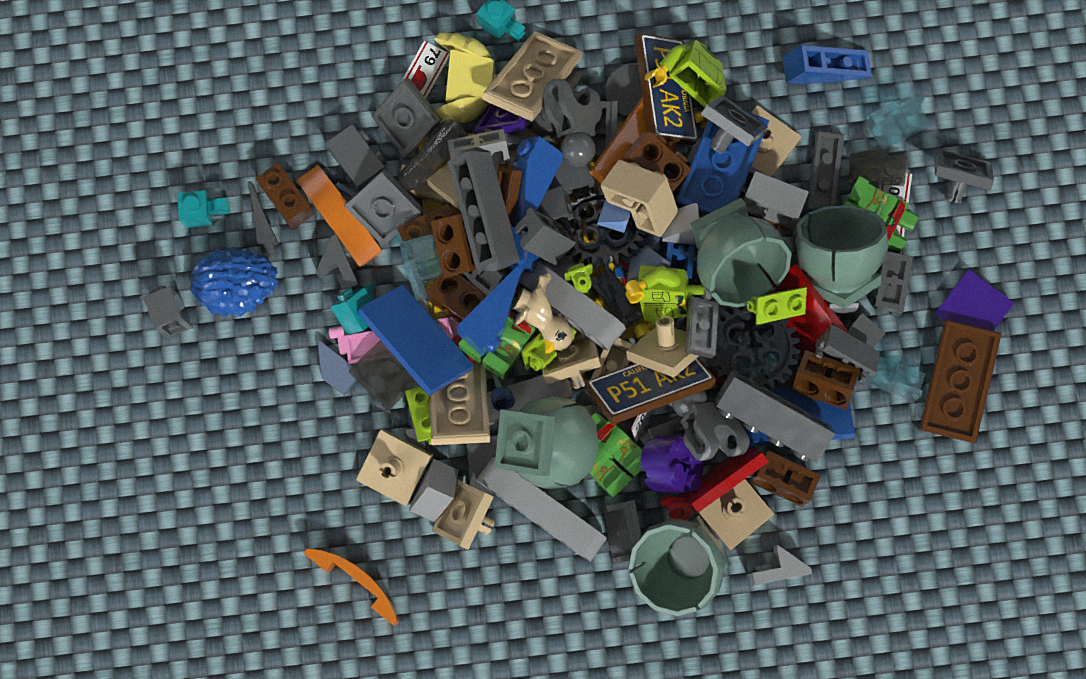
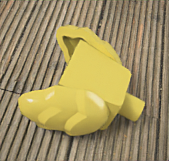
[434,32,498,126]

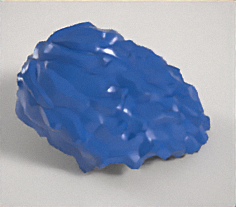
[190,247,278,317]

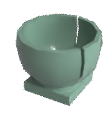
[690,198,791,307]
[795,205,888,309]
[495,395,599,489]
[629,516,731,616]

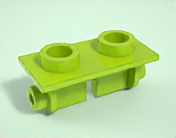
[564,263,592,298]
[747,286,807,325]
[521,326,576,371]
[405,386,432,445]

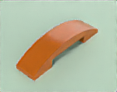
[296,165,382,268]
[303,549,400,626]

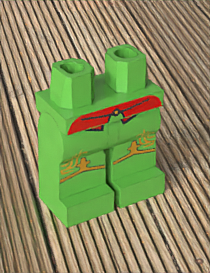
[844,176,920,254]
[459,298,536,381]
[588,412,642,499]

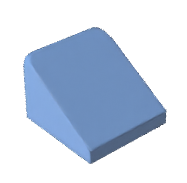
[597,199,631,233]

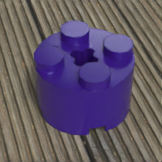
[641,434,707,493]

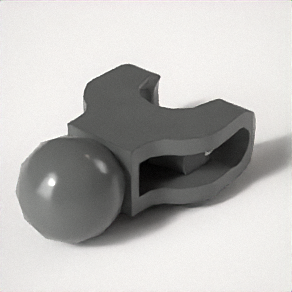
[543,79,602,167]
[672,391,750,461]

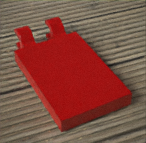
[762,264,848,359]
[660,447,768,520]

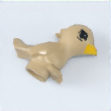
[512,274,573,354]

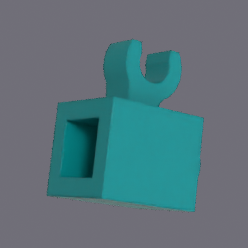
[476,0,526,42]
[177,190,230,228]
[330,283,380,335]

